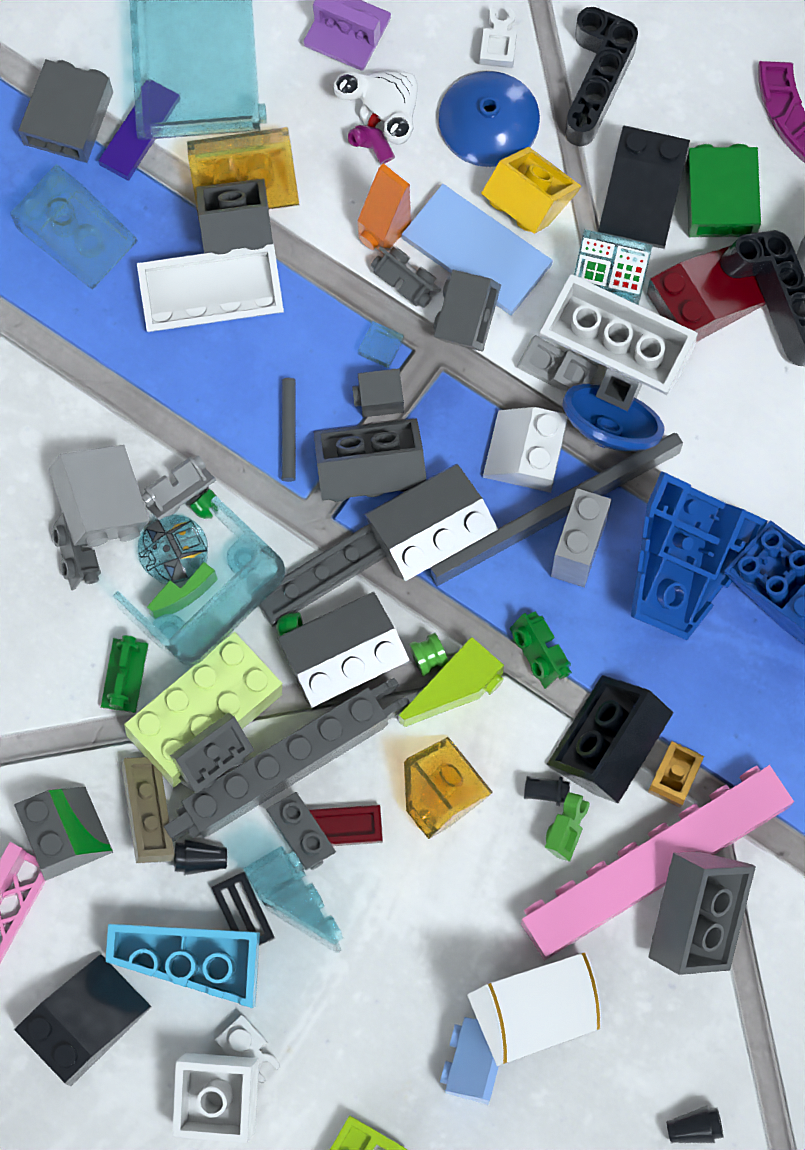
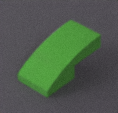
[147,562,218,620]

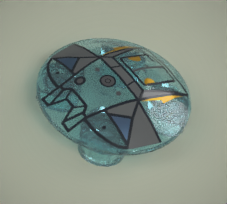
[138,514,208,584]

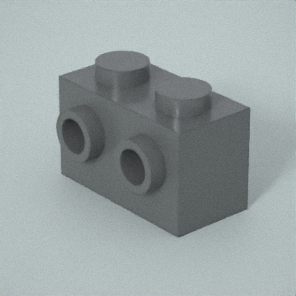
[434,269,501,352]

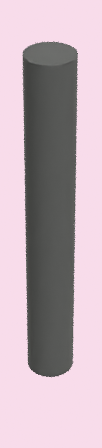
[282,378,296,482]

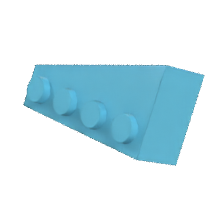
[105,924,260,1008]

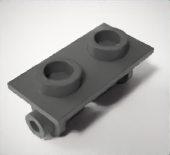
[371,246,442,308]
[52,513,101,590]
[266,792,336,870]

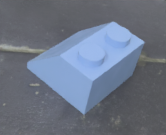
[440,1017,499,1105]

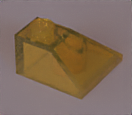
[404,736,493,839]

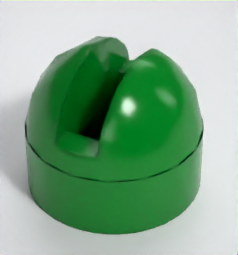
[189,488,220,519]
[276,612,303,636]

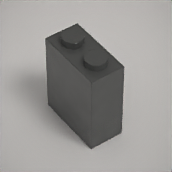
[18,59,113,163]

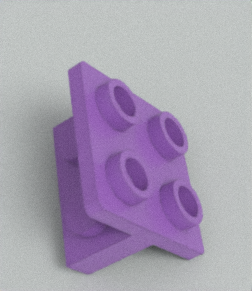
[304,0,391,71]

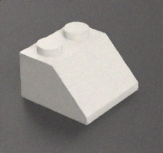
[483,407,568,493]

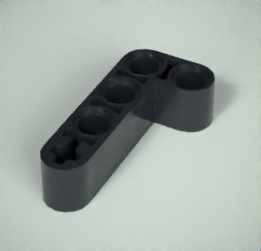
[565,7,638,147]
[720,230,805,366]

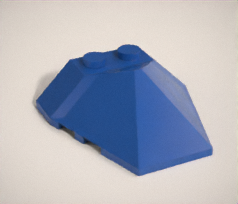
[631,471,768,640]

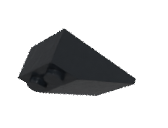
[598,125,690,249]
[14,954,152,1086]

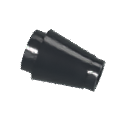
[174,839,227,876]
[666,1105,724,1144]

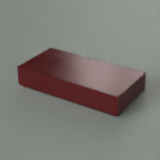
[309,805,383,846]

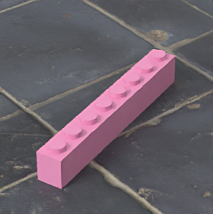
[521,765,794,961]

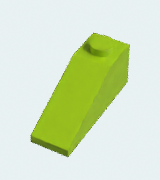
[399,637,504,727]

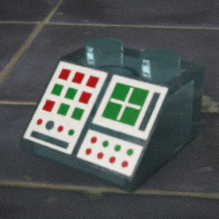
[574,229,653,305]

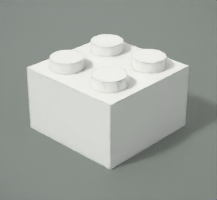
[172,1052,259,1143]

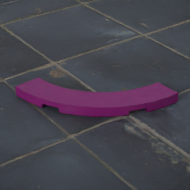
[758,61,805,163]

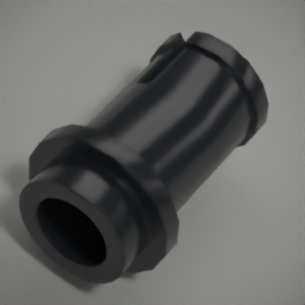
[524,776,570,806]

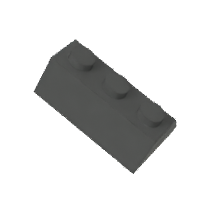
[313,418,426,502]
[364,464,498,581]
[277,591,410,707]
[648,852,756,975]

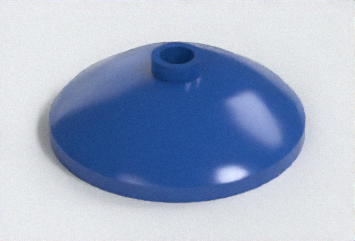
[439,71,540,167]
[562,384,665,451]

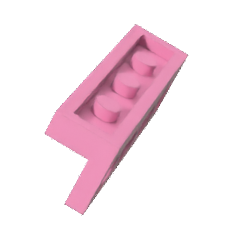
[0,842,46,963]

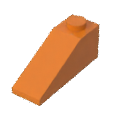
[357,163,411,254]

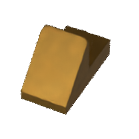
[648,741,704,808]

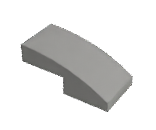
[517,335,598,392]

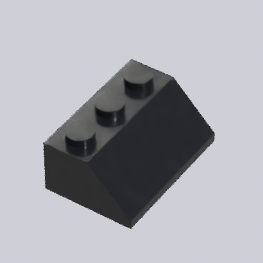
[547,675,674,804]

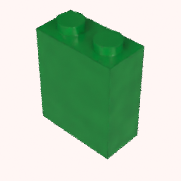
[686,144,761,238]

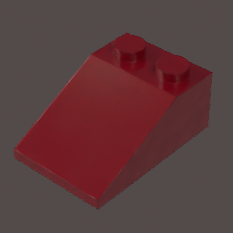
[647,245,766,343]

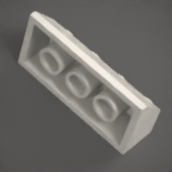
[539,274,698,395]

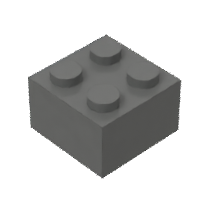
[196,178,273,255]

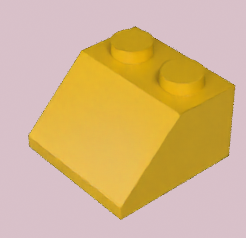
[481,147,582,234]

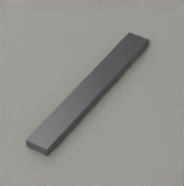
[431,433,683,586]

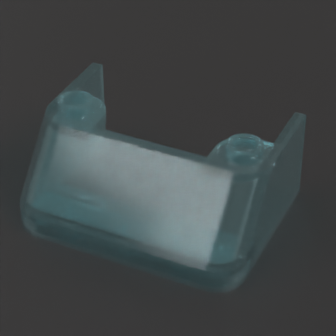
[113,496,285,665]

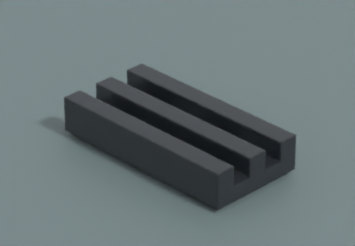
[211,872,276,946]

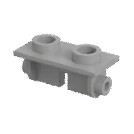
[141,455,216,520]

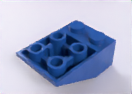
[724,520,805,645]

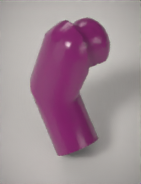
[348,125,395,165]

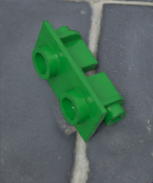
[509,611,572,689]
[101,635,149,713]

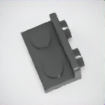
[170,713,254,793]

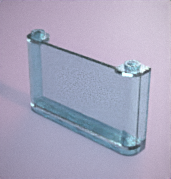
[130,0,267,140]

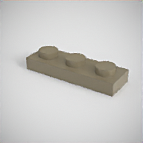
[122,757,175,863]

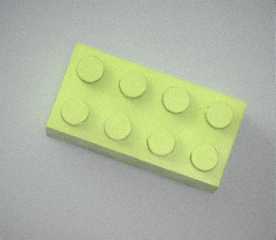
[124,631,283,788]

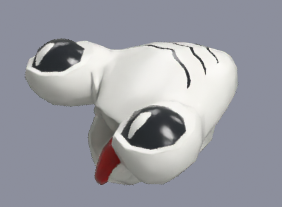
[333,71,418,145]

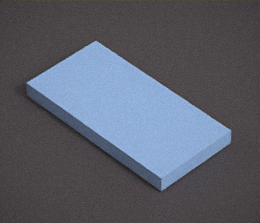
[402,184,553,316]

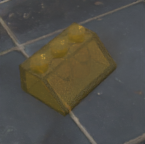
[187,127,299,220]

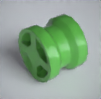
[408,632,449,676]

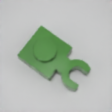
[545,792,590,862]

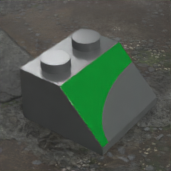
[14,787,113,881]

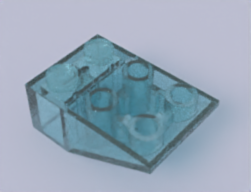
[243,846,344,953]

